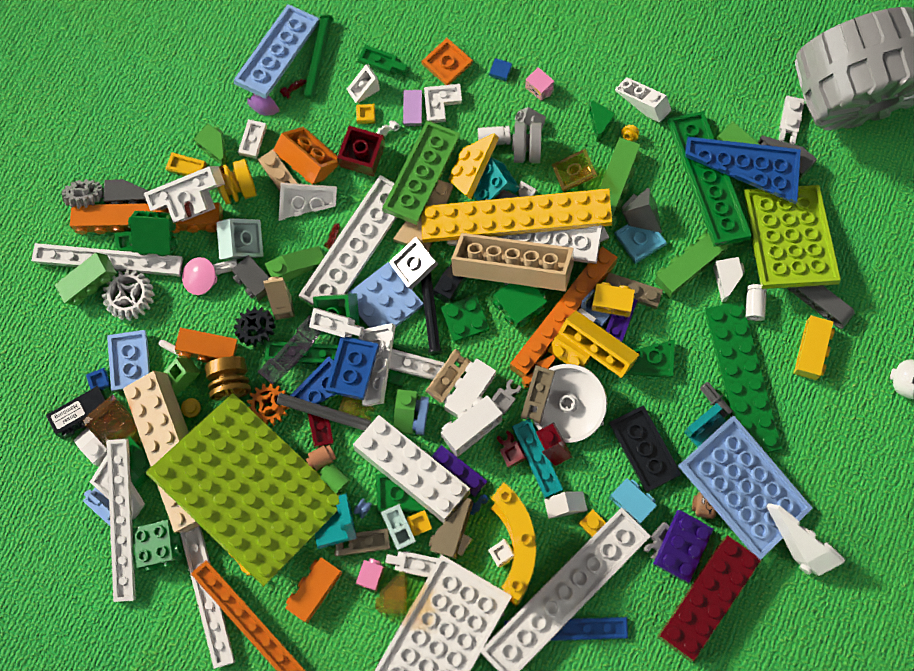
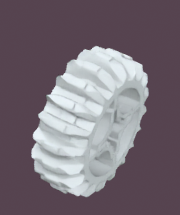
[102,270,155,321]

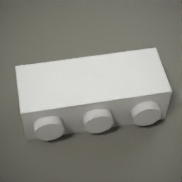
[443,358,496,418]

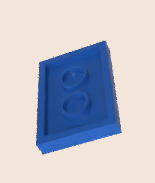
[325,337,379,400]

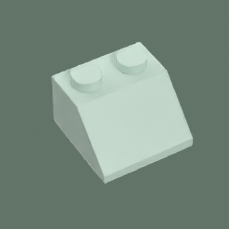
[216,219,263,260]

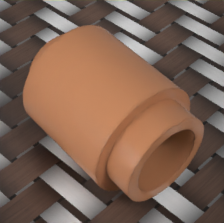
[306,445,337,471]

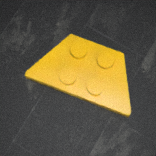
[448,134,499,199]

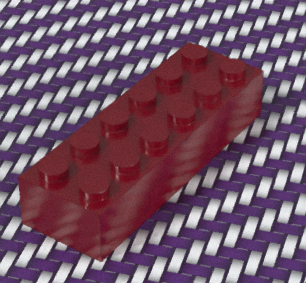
[656,535,762,662]

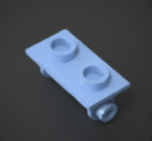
[83,488,110,526]

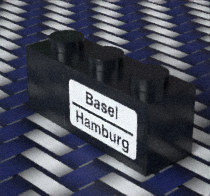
[46,386,113,439]

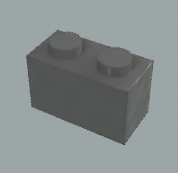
[231,255,269,302]

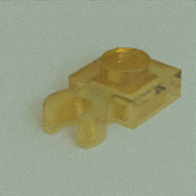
[338,396,375,421]

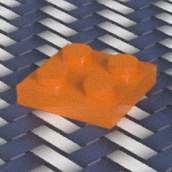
[422,38,473,85]

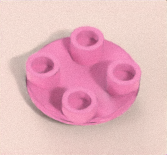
[182,257,218,295]

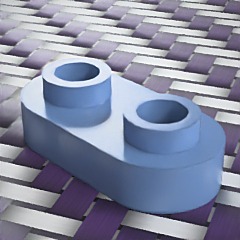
[413,396,429,436]

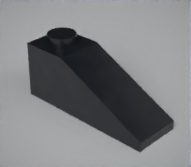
[433,263,467,304]

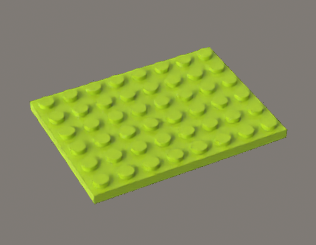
[146,393,340,586]

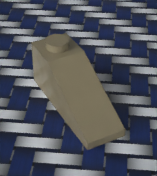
[429,498,474,559]

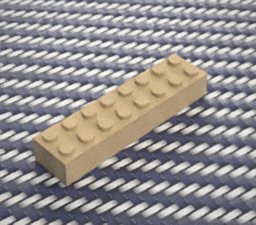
[123,371,200,532]

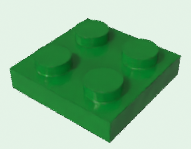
[441,295,489,343]

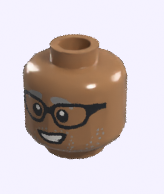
[692,492,717,519]

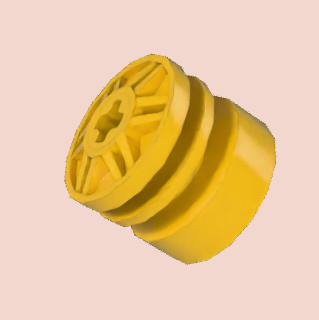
[217,159,257,205]

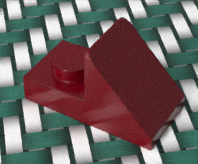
[536,422,572,466]

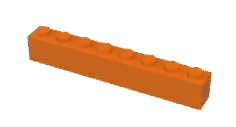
[70,202,223,234]
[510,247,617,378]

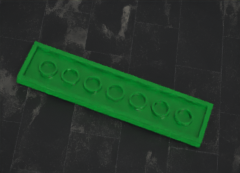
[668,111,752,247]
[704,301,782,453]

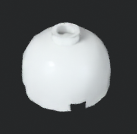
[890,359,914,399]

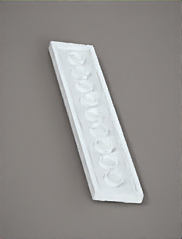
[480,507,650,671]

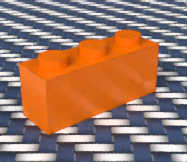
[175,327,238,363]
[286,557,342,624]

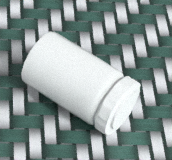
[478,126,511,145]
[746,284,767,321]

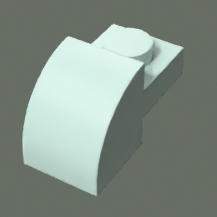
[381,504,416,550]

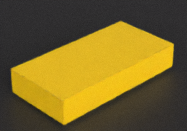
[166,153,207,176]

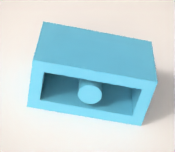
[609,478,657,525]

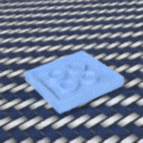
[347,262,424,328]

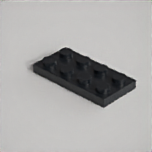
[608,405,682,493]

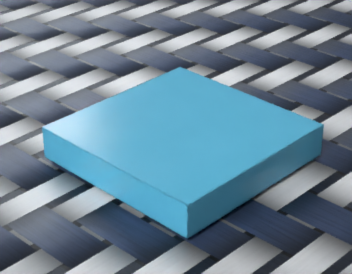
[614,224,667,264]

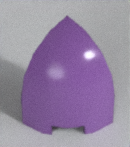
[247,94,280,116]

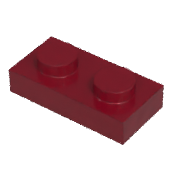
[307,406,334,448]

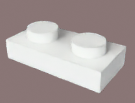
[238,119,267,159]

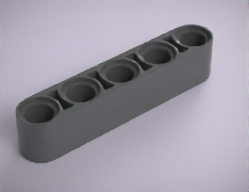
[787,285,855,329]

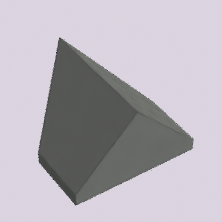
[622,188,662,233]

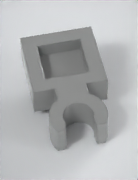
[491,379,521,415]
[644,522,670,559]

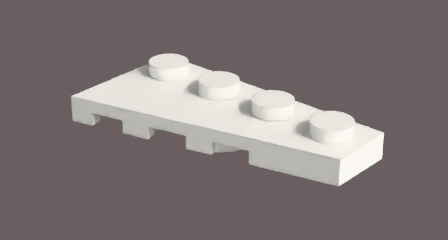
[359,323,396,407]

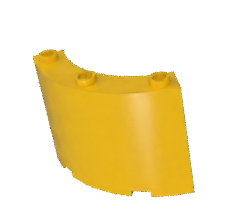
[491,482,536,607]

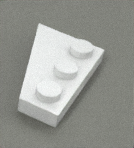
[90,455,145,520]

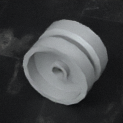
[512,122,541,163]

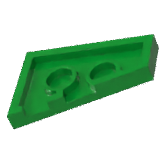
[614,339,675,378]

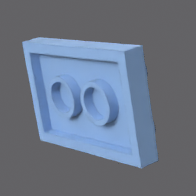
[107,330,150,392]

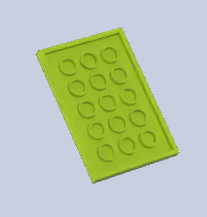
[744,185,841,289]

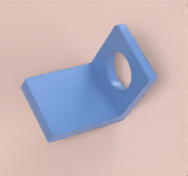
[581,289,612,327]

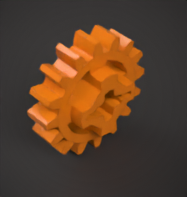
[247,383,290,426]

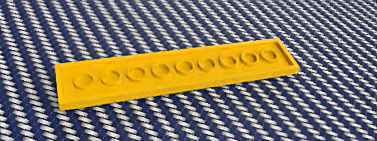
[421,189,612,243]

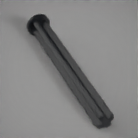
[421,272,443,356]

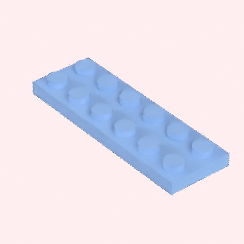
[234,4,319,99]

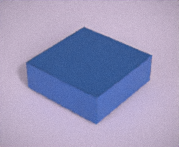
[489,58,512,81]
[86,368,111,390]

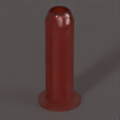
[324,223,340,249]

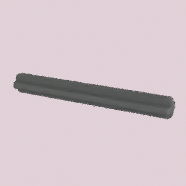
[277,393,371,431]

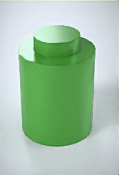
[320,464,351,494]

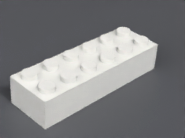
[353,415,470,523]

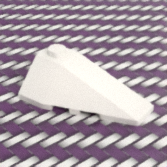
[766,503,845,576]

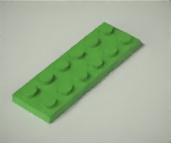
[382,121,460,225]

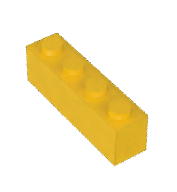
[559,310,640,378]

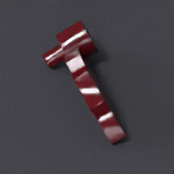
[280,79,307,99]

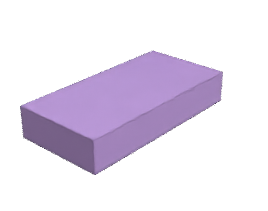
[403,90,422,126]

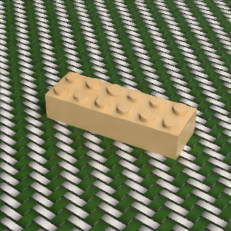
[451,233,574,291]

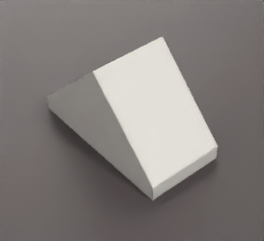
[347,64,380,103]
[544,491,587,519]

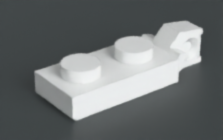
[309,308,365,338]
[386,551,438,578]

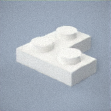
[424,84,462,123]

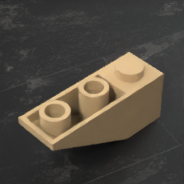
[263,276,295,320]

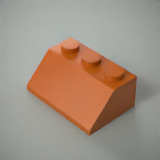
[273,127,339,185]

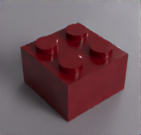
[337,125,386,177]

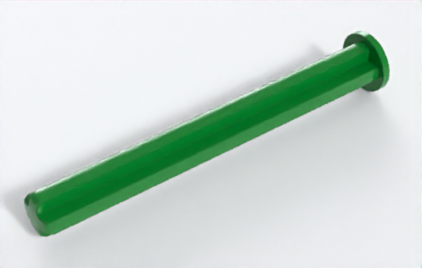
[304,14,334,99]

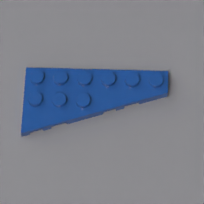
[685,137,801,204]

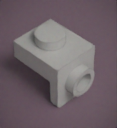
[514,107,546,131]

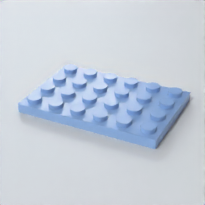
[678,416,812,559]

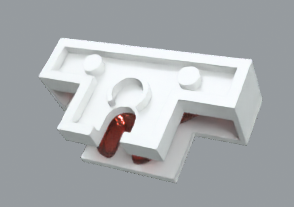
[144,166,225,222]

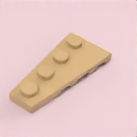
[393,180,454,251]

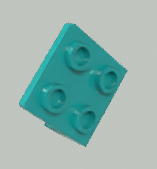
[473,157,520,201]
[684,403,726,448]
[315,494,357,549]

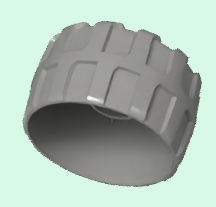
[795,7,914,130]

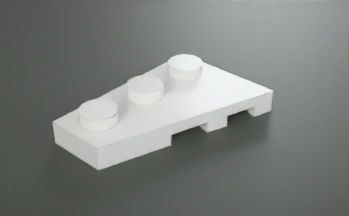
[279,183,337,221]

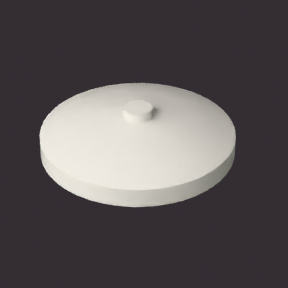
[530,364,607,443]

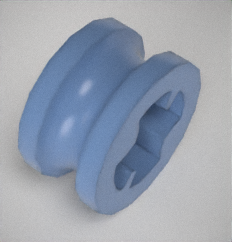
[353,498,372,518]

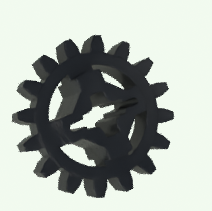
[234,306,276,347]

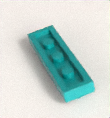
[512,419,563,498]

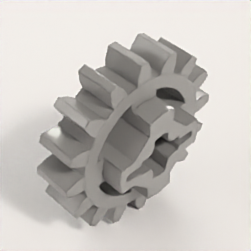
[61,179,104,208]

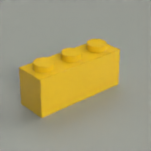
[793,316,835,380]

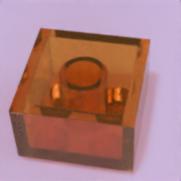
[83,394,138,448]

